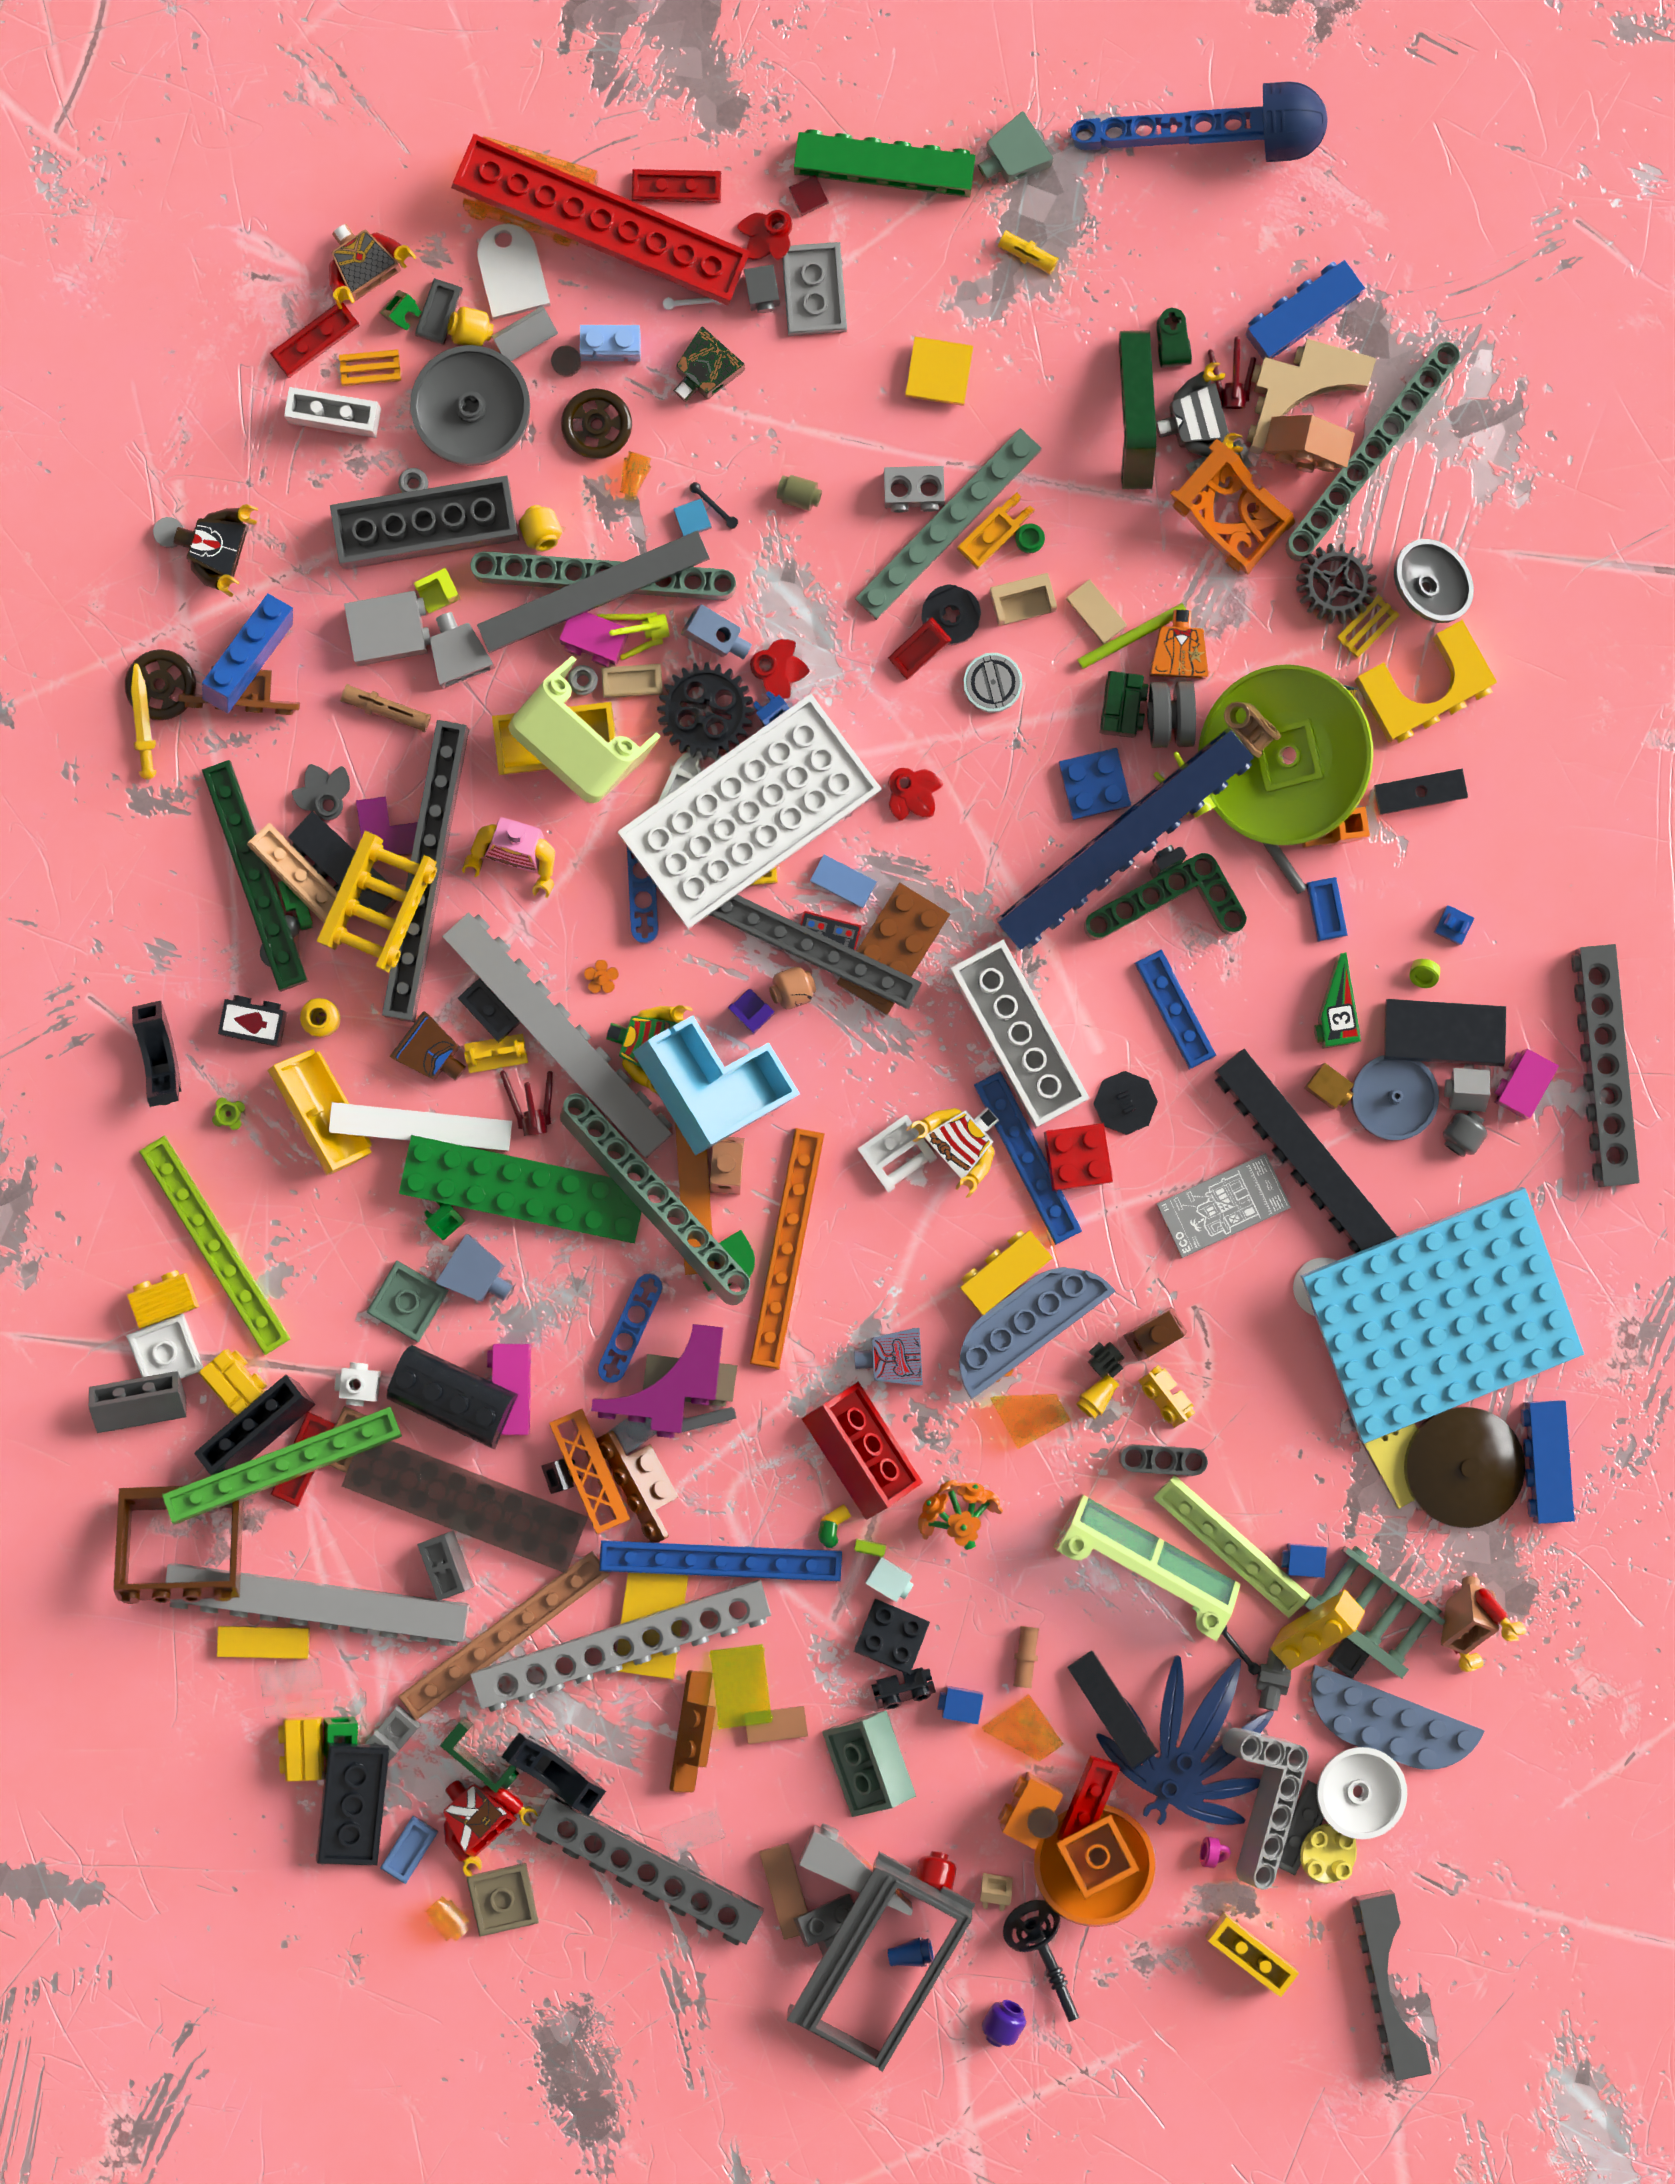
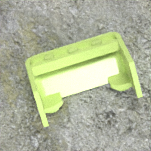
[509,656,661,803]

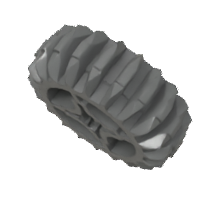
[1296,543,1377,624]

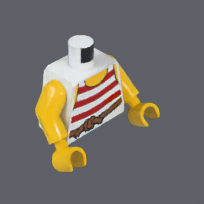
[906,1107,999,1198]

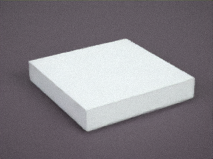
[126,1314,204,1379]

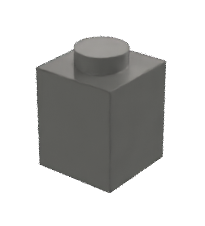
[744,264,780,313]

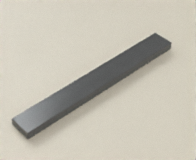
[477,530,710,653]
[710,895,922,1010]

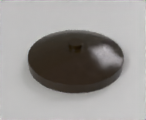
[1404,1407,1525,1528]

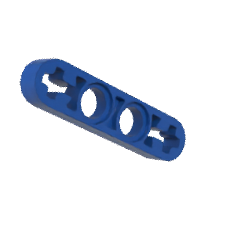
[627,847,659,944]
[598,1273,663,1383]

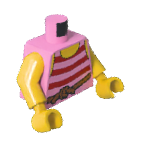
[462,817,555,898]

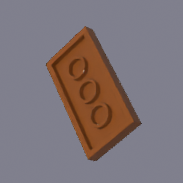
[836,883,950,1016]

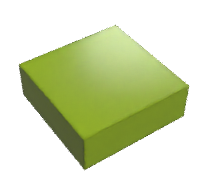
[854,1538,886,1557]

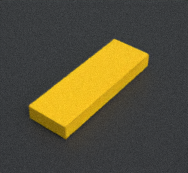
[217,1626,310,1659]

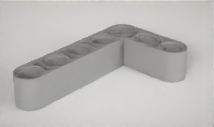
[1222,1728,1309,1890]

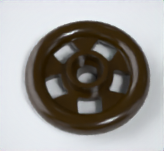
[561,388,632,459]
[125,649,196,720]

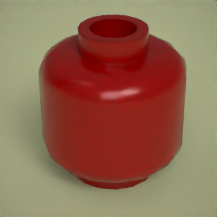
[915,1851,957,1890]

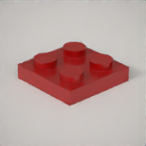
[1043,1123,1113,1191]

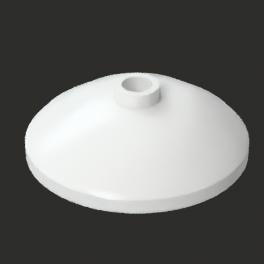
[1317,1747,1407,1839]

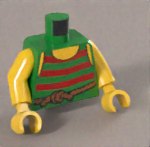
[606,1005,692,1095]

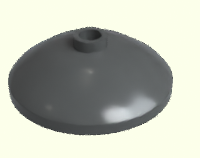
[1394,539,1474,623]

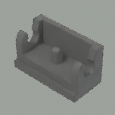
[417,1530,474,1601]

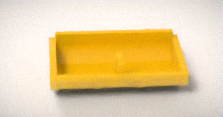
[492,702,616,776]
[267,1049,372,1176]

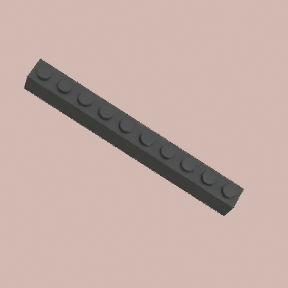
[382,720,469,1023]

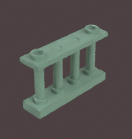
[1304,1546,1445,1679]

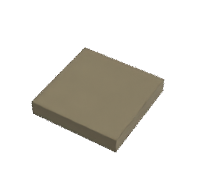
[466,1863,539,1937]

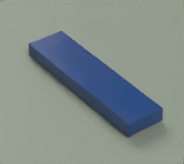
[1134,949,1217,1070]

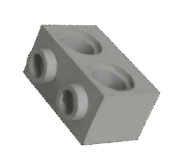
[884,466,945,513]

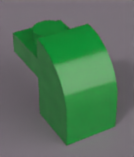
[702,1230,755,1292]

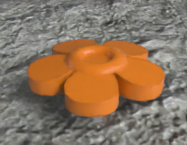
[584,959,619,993]

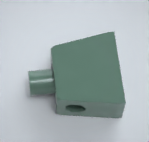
[978,111,1053,183]

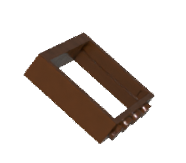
[113,1486,244,1604]

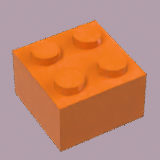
[998,1772,1063,1850]
[1056,1815,1139,1899]

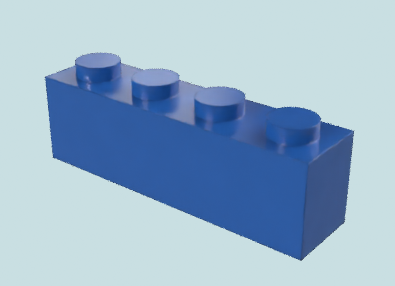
[1245,259,1365,360]
[202,593,293,714]
[1521,1400,1575,1524]

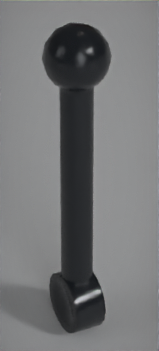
[689,482,738,529]
[1221,1625,1260,1675]

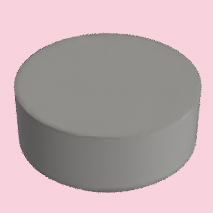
[153,517,183,548]

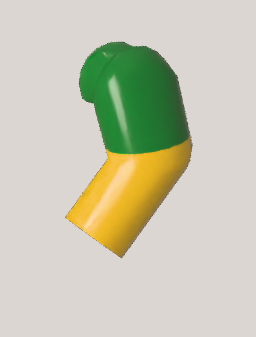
[818,1504,852,1548]

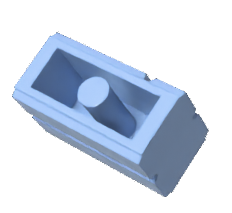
[580,325,641,361]

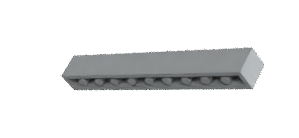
[442,912,673,1159]
[165,1563,470,1646]

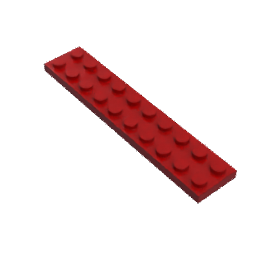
[451,134,750,306]

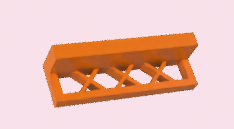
[549,1408,630,1534]

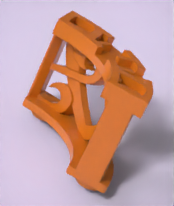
[1169,439,1295,575]

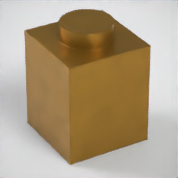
[1304,1063,1354,1110]

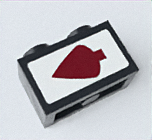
[218,995,288,1047]

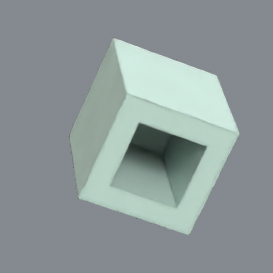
[865,1557,914,1603]

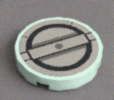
[963,653,1023,713]

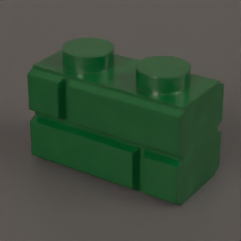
[1099,671,1149,738]

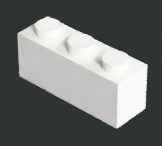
[284,387,381,438]

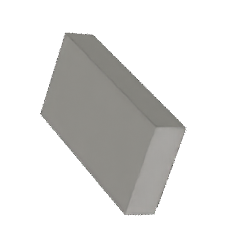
[491,306,558,361]

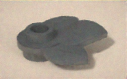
[292,764,350,820]

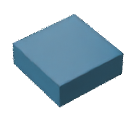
[673,498,712,536]

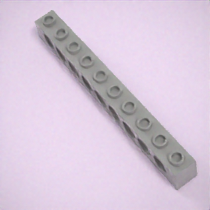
[470,1579,771,1712]

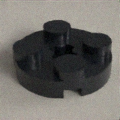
[921,584,981,645]

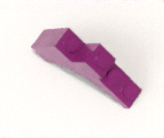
[591,1324,724,1438]

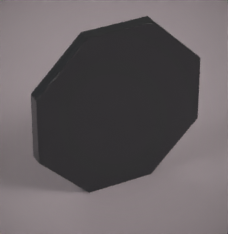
[1093,1071,1158,1135]

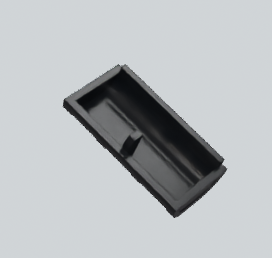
[386,1345,518,1450]

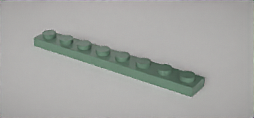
[855,428,1042,620]

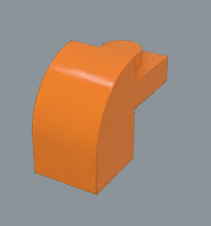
[1302,807,1370,848]

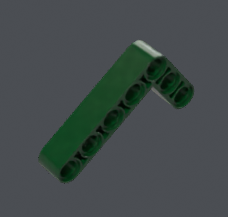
[1119,330,1157,490]
[1084,853,1247,940]

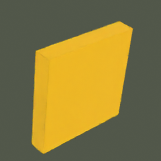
[905,336,973,406]

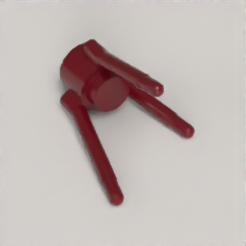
[1208,336,1256,409]
[500,1071,553,1136]

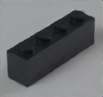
[288,811,397,915]
[194,1374,316,1476]

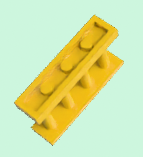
[317,831,437,973]

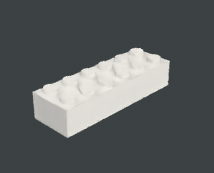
[950,939,1090,1128]

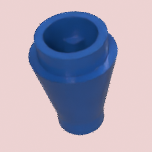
[888,1937,934,1967]

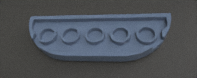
[959,1267,1116,1400]
[1310,1664,1485,1770]

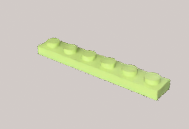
[1153,1475,1310,1618]

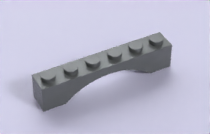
[1352,1889,1432,2081]

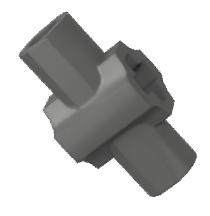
[1256,1648,1291,1711]

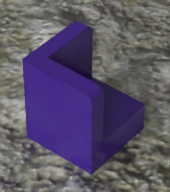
[728,989,775,1034]

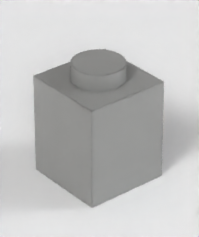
[1444,1068,1490,1112]

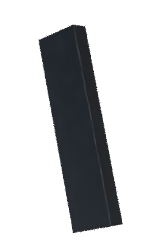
[1067,1650,1159,1769]

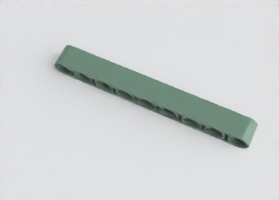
[1285,342,1460,561]
[470,551,737,601]
[560,1093,750,1305]

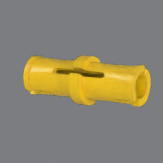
[998,230,1059,275]

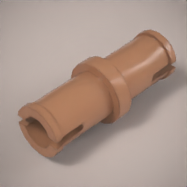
[1013,1626,1039,1689]

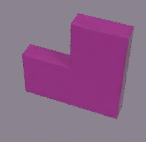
[356,796,418,856]

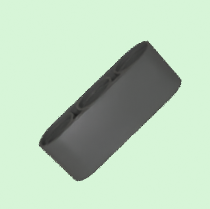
[1118,1444,1208,1476]

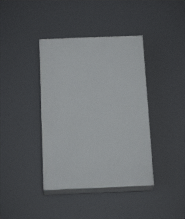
[782,242,847,336]

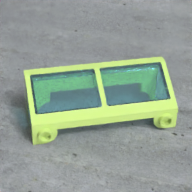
[1053,1494,1241,1642]

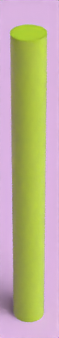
[1077,603,1186,670]

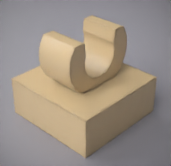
[980,1873,1013,1911]

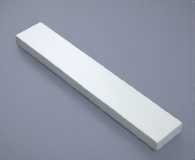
[329,1102,512,1151]

